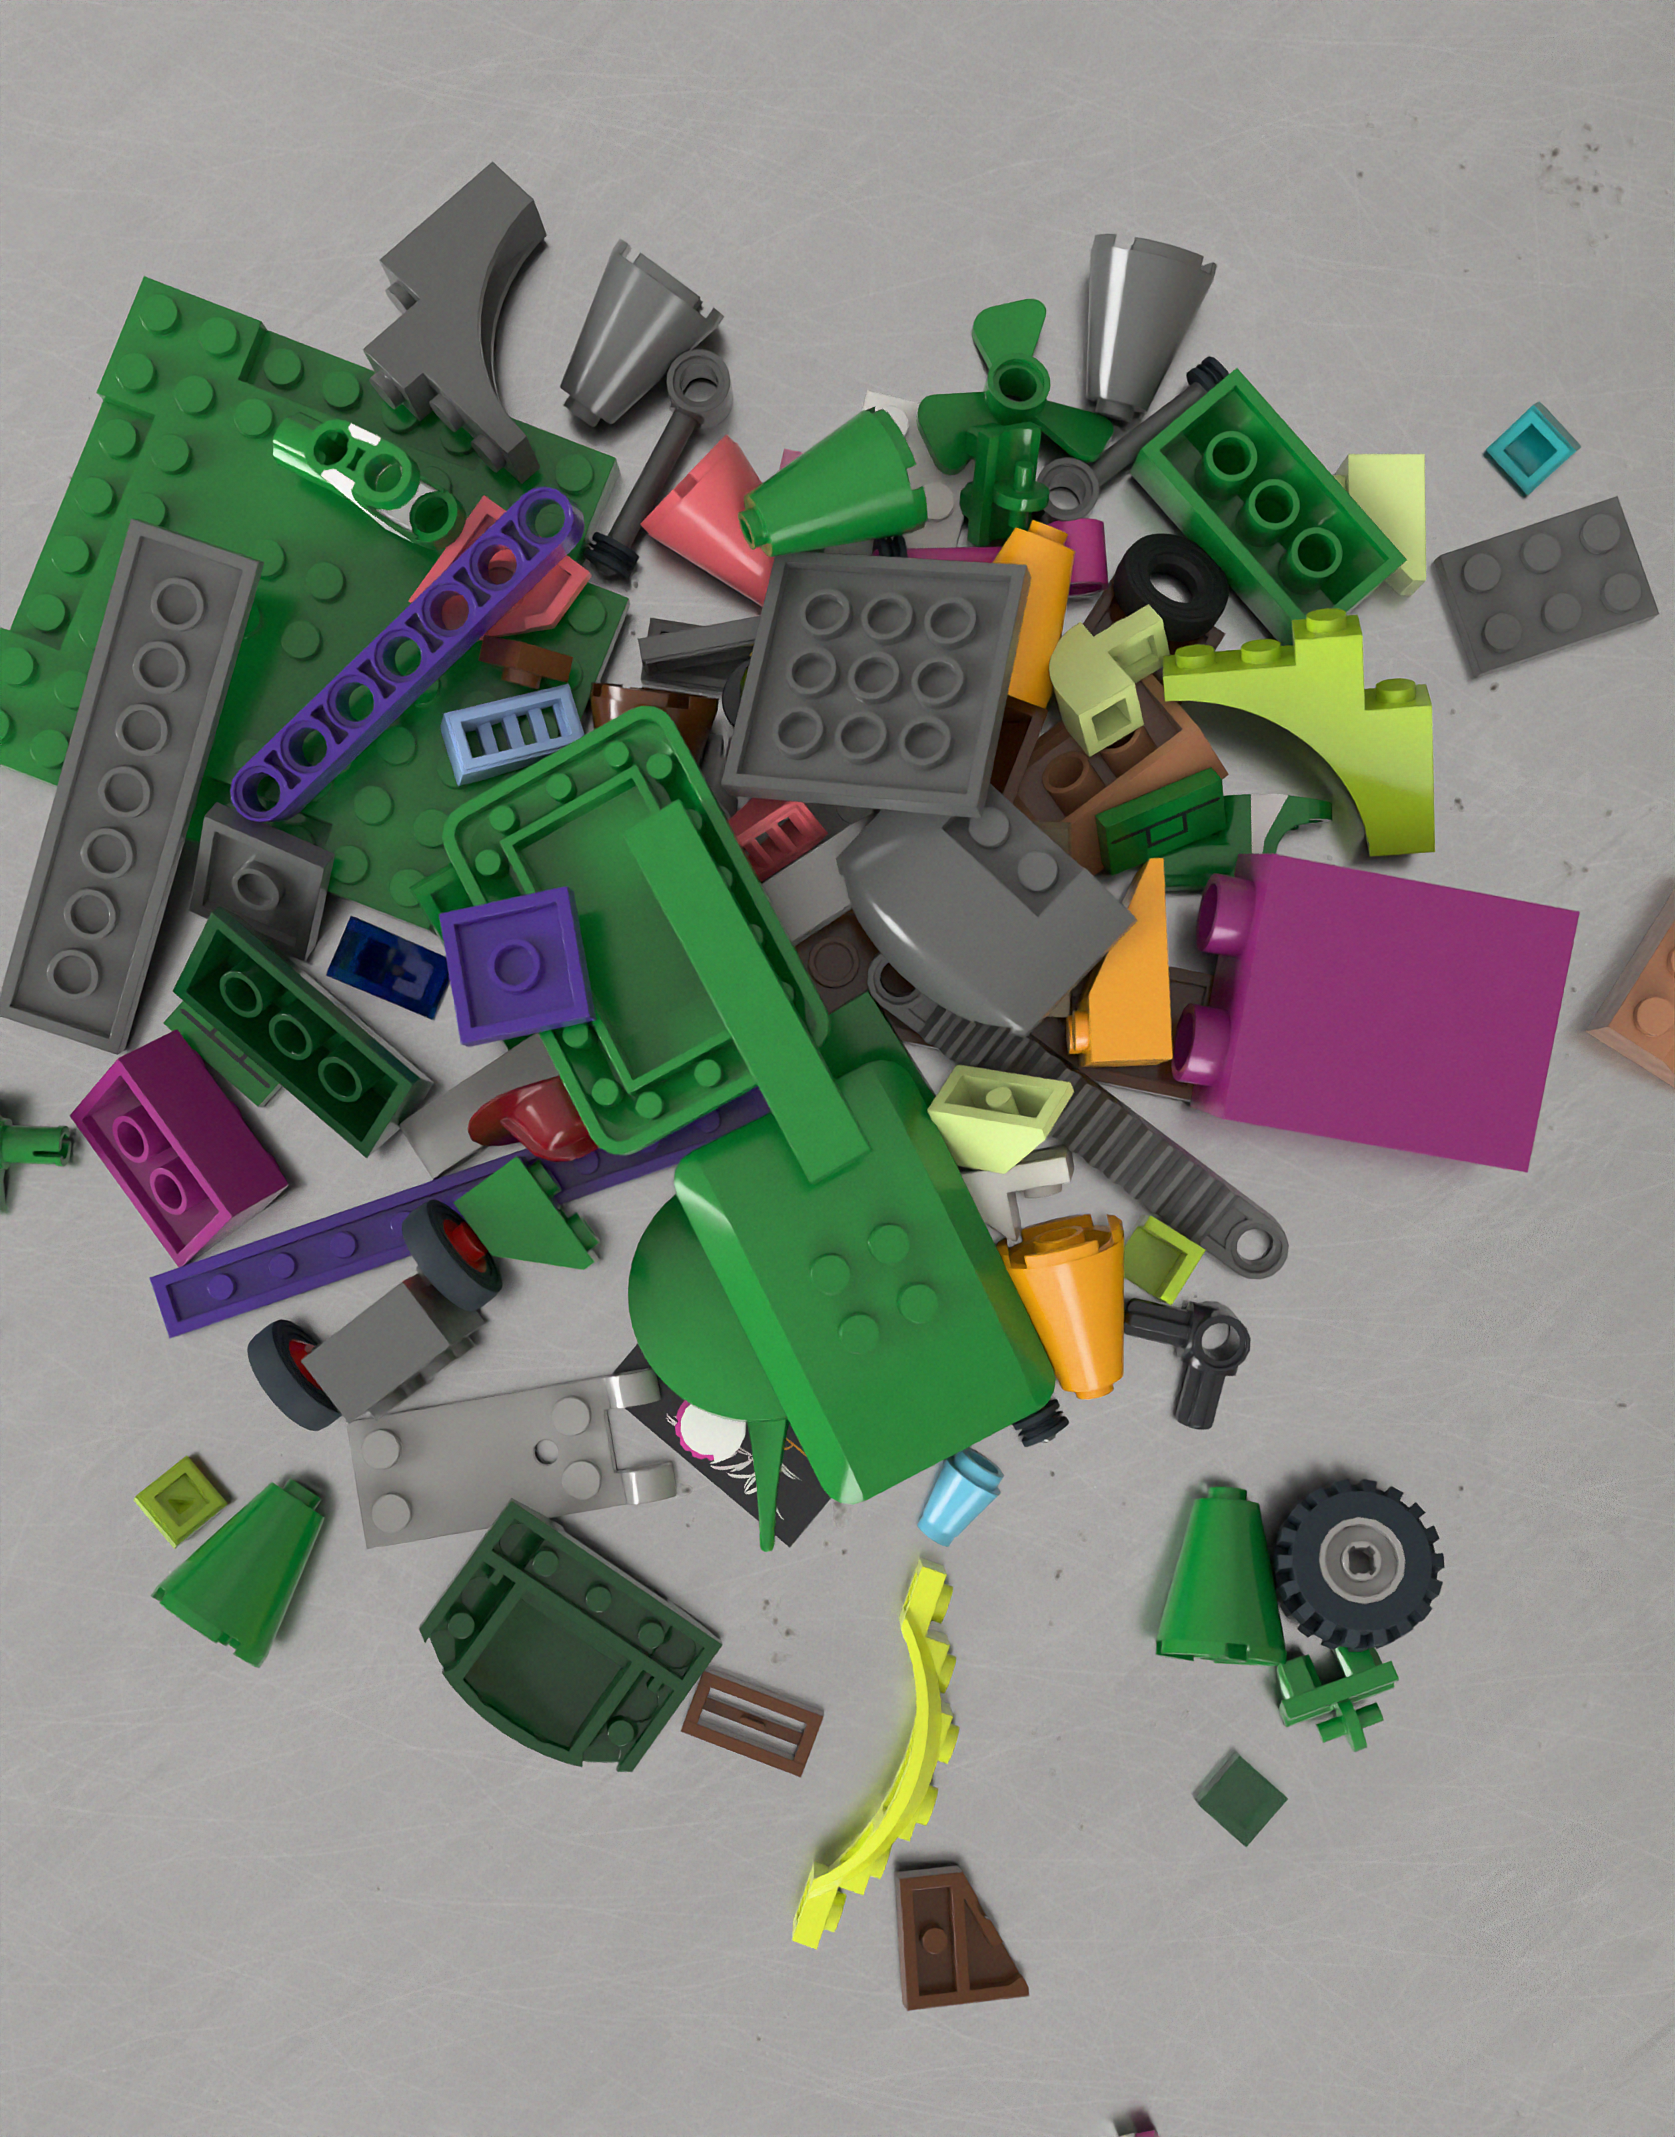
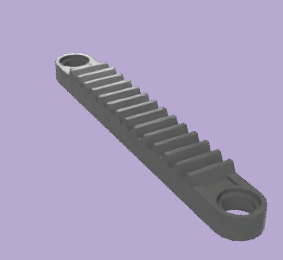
[867,951,1289,1280]

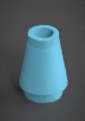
[917,1448,1004,1547]

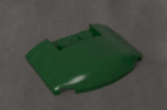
[419,1498,723,1772]

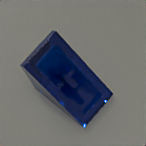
[326,916,449,1020]

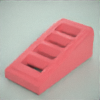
[728,798,828,882]

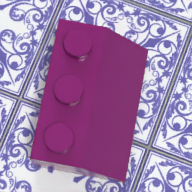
[70,1029,289,1268]

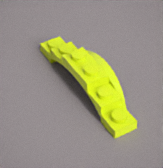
[792,1557,959,1949]

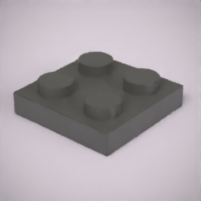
[189,802,335,961]

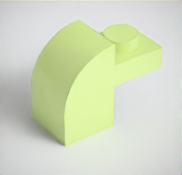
[1049,604,1170,757]

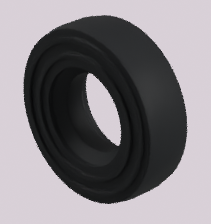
[1114,533,1229,642]

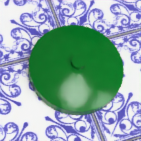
[628,1194,788,1423]

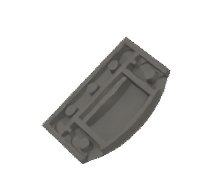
[836,783,1137,1038]

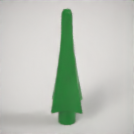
[747,1419,789,1552]

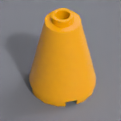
[992,520,1075,709]
[996,1214,1124,1399]

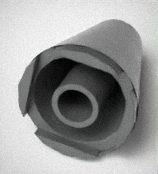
[1086,234,1217,422]
[560,239,724,427]

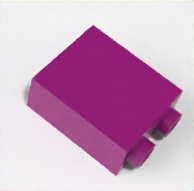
[1172,854,1580,1173]

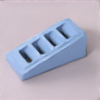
[440,684,584,786]

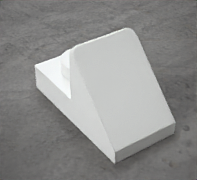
[956,1145,1075,1241]

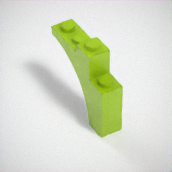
[1163,608,1435,857]

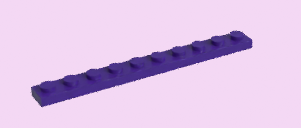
[150,1086,771,1339]

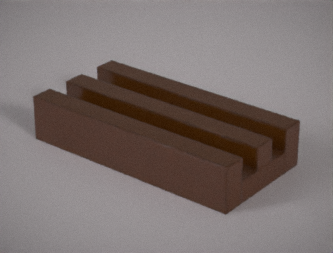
[680,1667,824,1777]

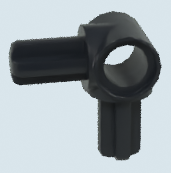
[1124,1298,1251,1430]

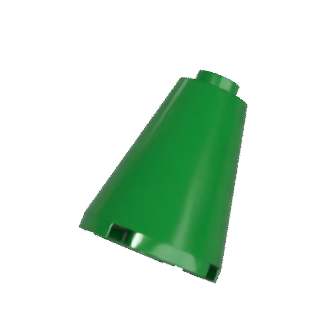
[738,407,928,557]
[151,1478,325,1668]
[1155,1487,1287,1666]

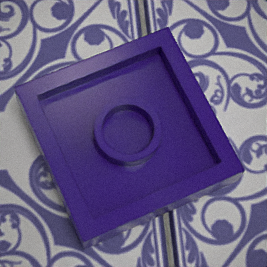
[439,886,596,1047]

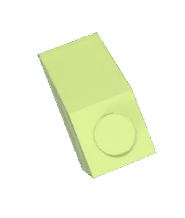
[1333,454,1426,595]
[928,1064,1074,1174]

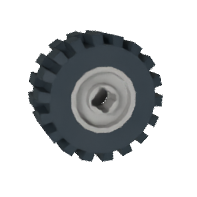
[1270,1479,1445,1652]

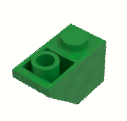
[453,1156,600,1270]

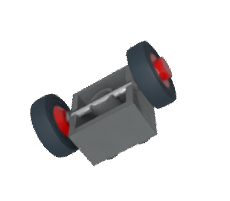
[247,1200,503,1431]

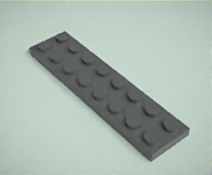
[0,519,265,1055]

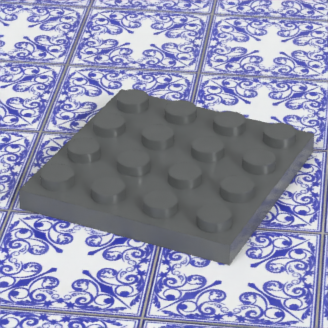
[721,552,1031,818]

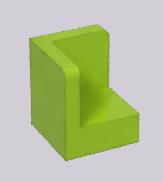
[1124,1215,1206,1305]

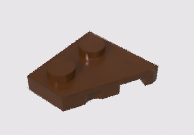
[894,1866,1029,2011]

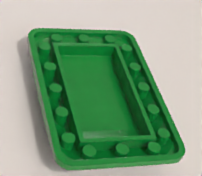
[442,706,831,1155]
[673,1059,1056,1504]

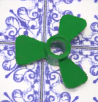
[916,298,1114,475]

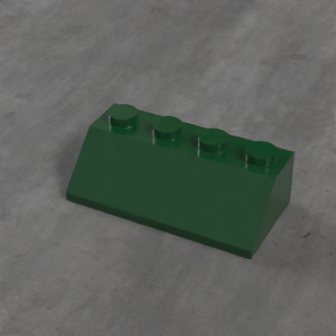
[172,906,434,1158]

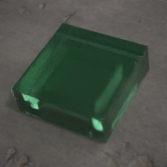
[1195,1751,1288,1847]

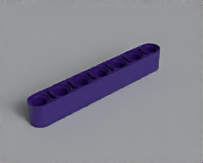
[230,486,585,822]

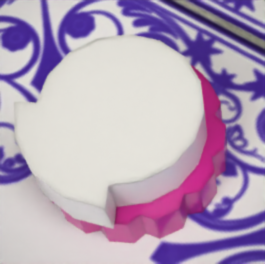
[675,1401,746,1463]

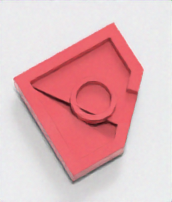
[409,495,592,641]

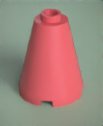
[640,434,805,607]

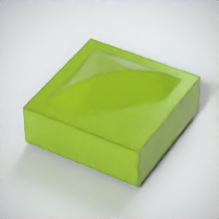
[133,1455,228,1549]

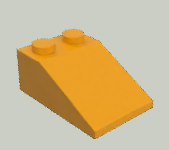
[1066,858,1173,1068]

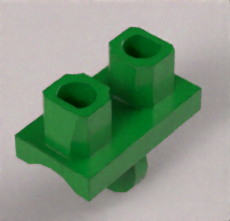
[959,421,1050,547]
[1276,1646,1399,1752]

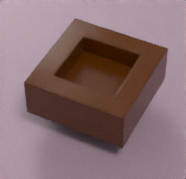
[478,635,573,689]

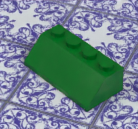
[1130,368,1407,646]

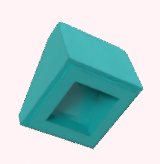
[1486,402,1581,495]

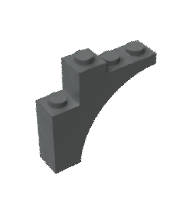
[363,161,547,484]

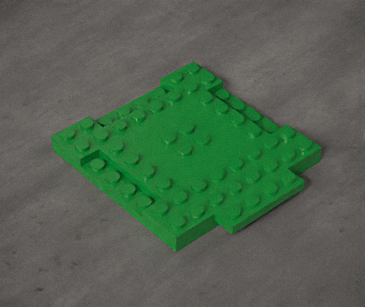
[0,276,631,935]

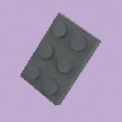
[1434,496,1659,678]

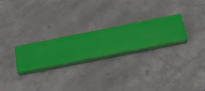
[622,799,874,1184]

